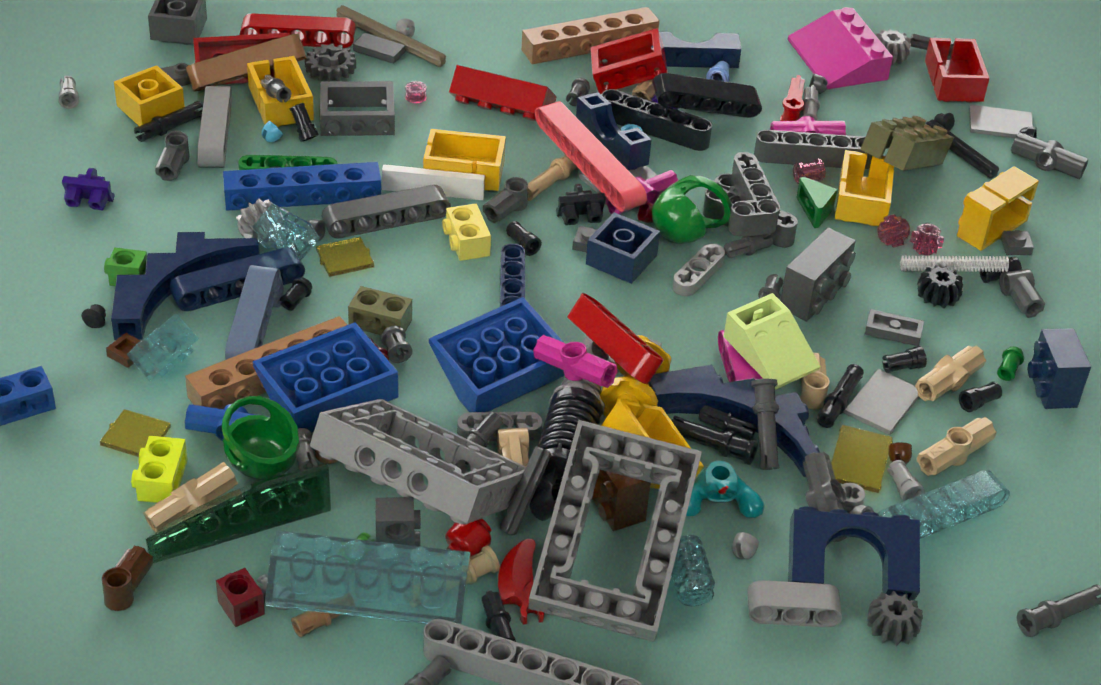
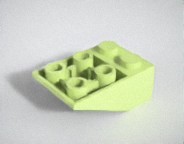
[723,293,821,390]

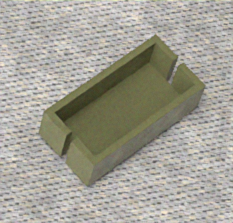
[860,116,954,171]

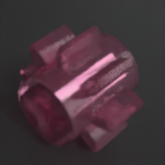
[877,214,910,248]
[910,223,944,256]

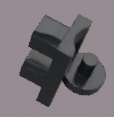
[556,184,606,226]

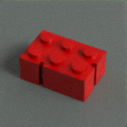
[925,38,990,103]

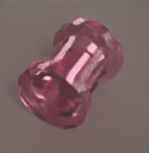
[793,158,826,184]

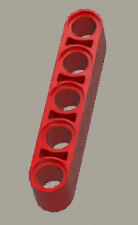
[240,13,356,48]
[567,293,664,384]

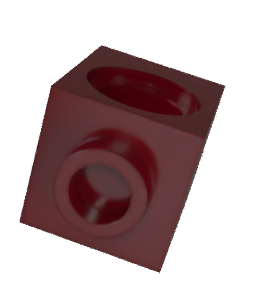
[216,568,265,627]

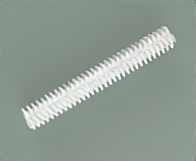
[900,255,1009,272]

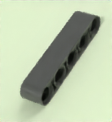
[754,130,872,169]
[321,185,451,238]

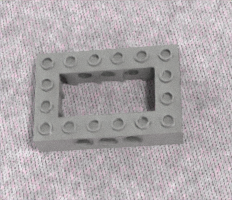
[309,399,526,524]
[529,420,702,642]

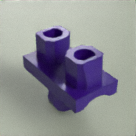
[62,168,115,211]

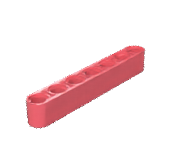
[535,101,647,212]

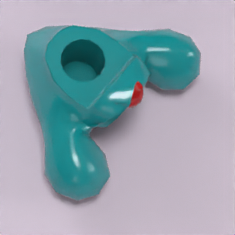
[686,461,765,518]

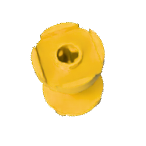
[600,335,671,418]

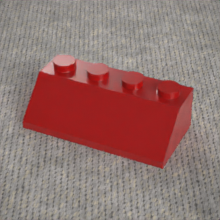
[193,33,290,85]
[449,65,557,121]

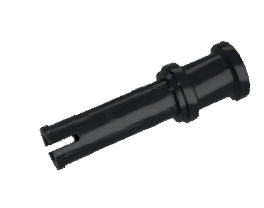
[671,416,758,465]

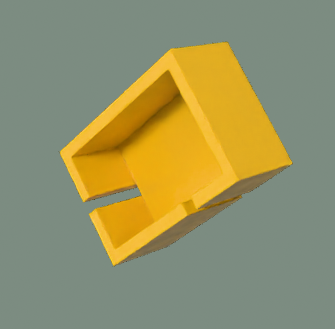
[247,56,314,127]
[423,129,506,191]
[835,150,894,227]
[957,166,1039,251]
[601,399,704,489]

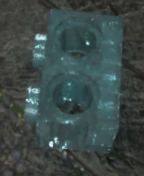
[253,203,320,260]

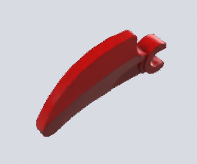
[498,539,545,625]

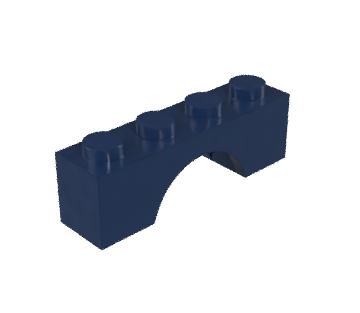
[651,31,741,68]
[576,92,652,170]

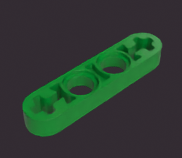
[238,155,338,170]

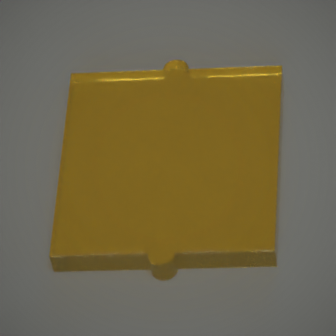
[316,237,374,277]
[100,409,171,457]

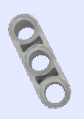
[747,580,842,627]

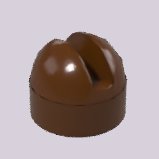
[888,442,912,465]

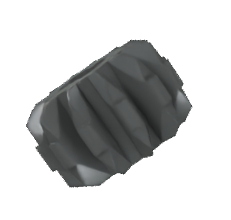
[867,590,923,646]

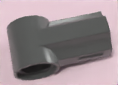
[155,131,190,181]
[483,177,528,223]
[999,269,1045,318]

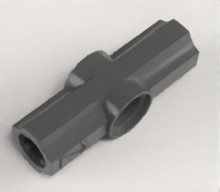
[1011,132,1088,179]
[803,452,847,542]

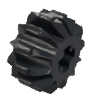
[917,265,963,309]

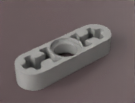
[673,244,725,296]
[457,412,543,441]

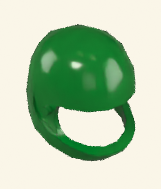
[652,175,732,244]
[222,396,300,481]

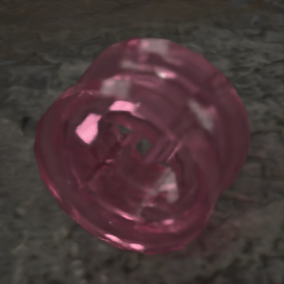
[405,81,427,103]

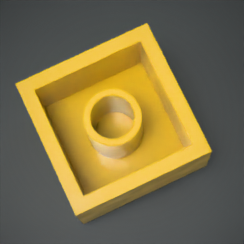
[114,65,185,126]

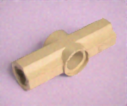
[915,345,986,401]
[917,417,997,476]
[143,462,238,535]

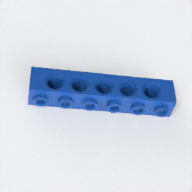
[223,162,381,211]

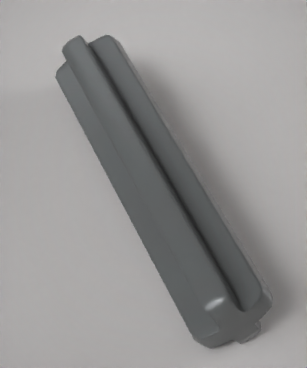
[500,447,551,535]

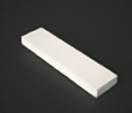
[382,165,485,200]

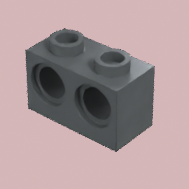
[375,497,421,564]

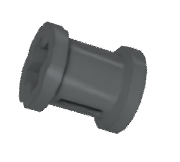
[381,326,413,363]

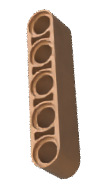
[186,34,306,91]

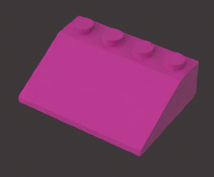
[788,7,893,90]

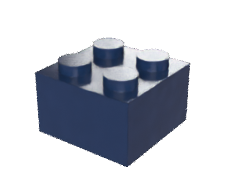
[586,212,660,284]
[1027,328,1091,409]

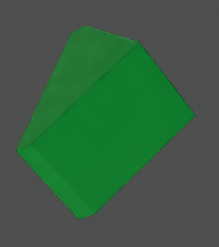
[796,177,837,228]

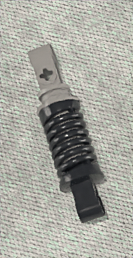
[529,342,609,521]

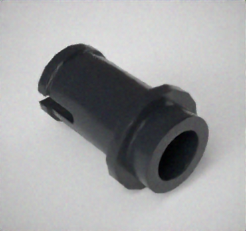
[280,277,313,311]

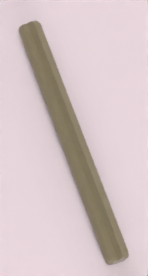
[336,5,446,67]

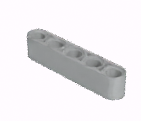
[197,86,232,167]

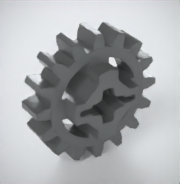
[305,44,356,82]

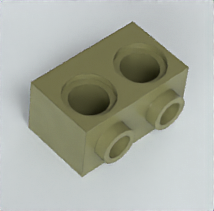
[348,286,412,339]

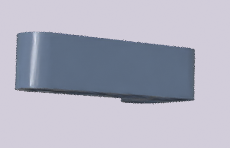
[225,265,284,360]

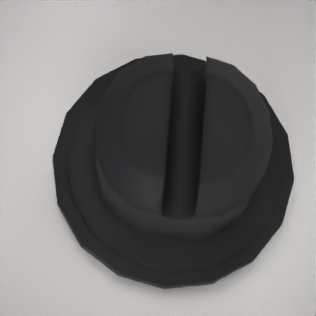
[934,113,955,131]
[81,304,106,328]

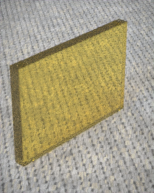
[831,425,893,493]

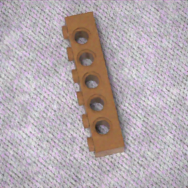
[521,7,659,64]
[185,316,347,409]

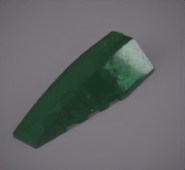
[146,464,331,563]

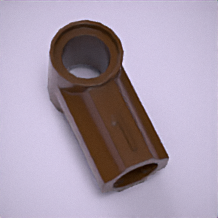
[102,545,153,611]

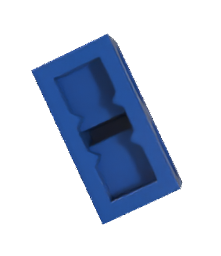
[0,366,56,426]

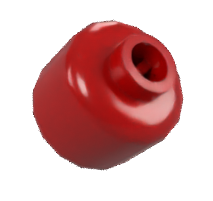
[445,519,492,560]

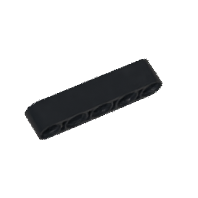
[652,73,762,118]
[602,89,712,151]

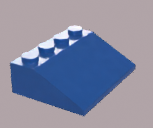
[429,297,564,412]
[252,322,398,433]

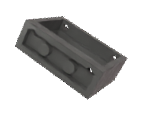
[320,81,395,136]

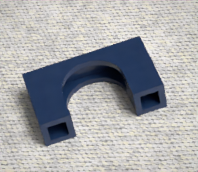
[788,506,920,601]

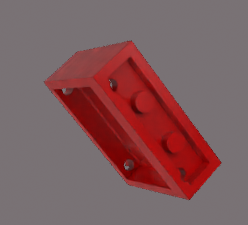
[591,28,668,94]

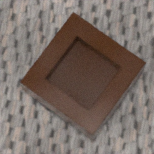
[106,333,148,368]

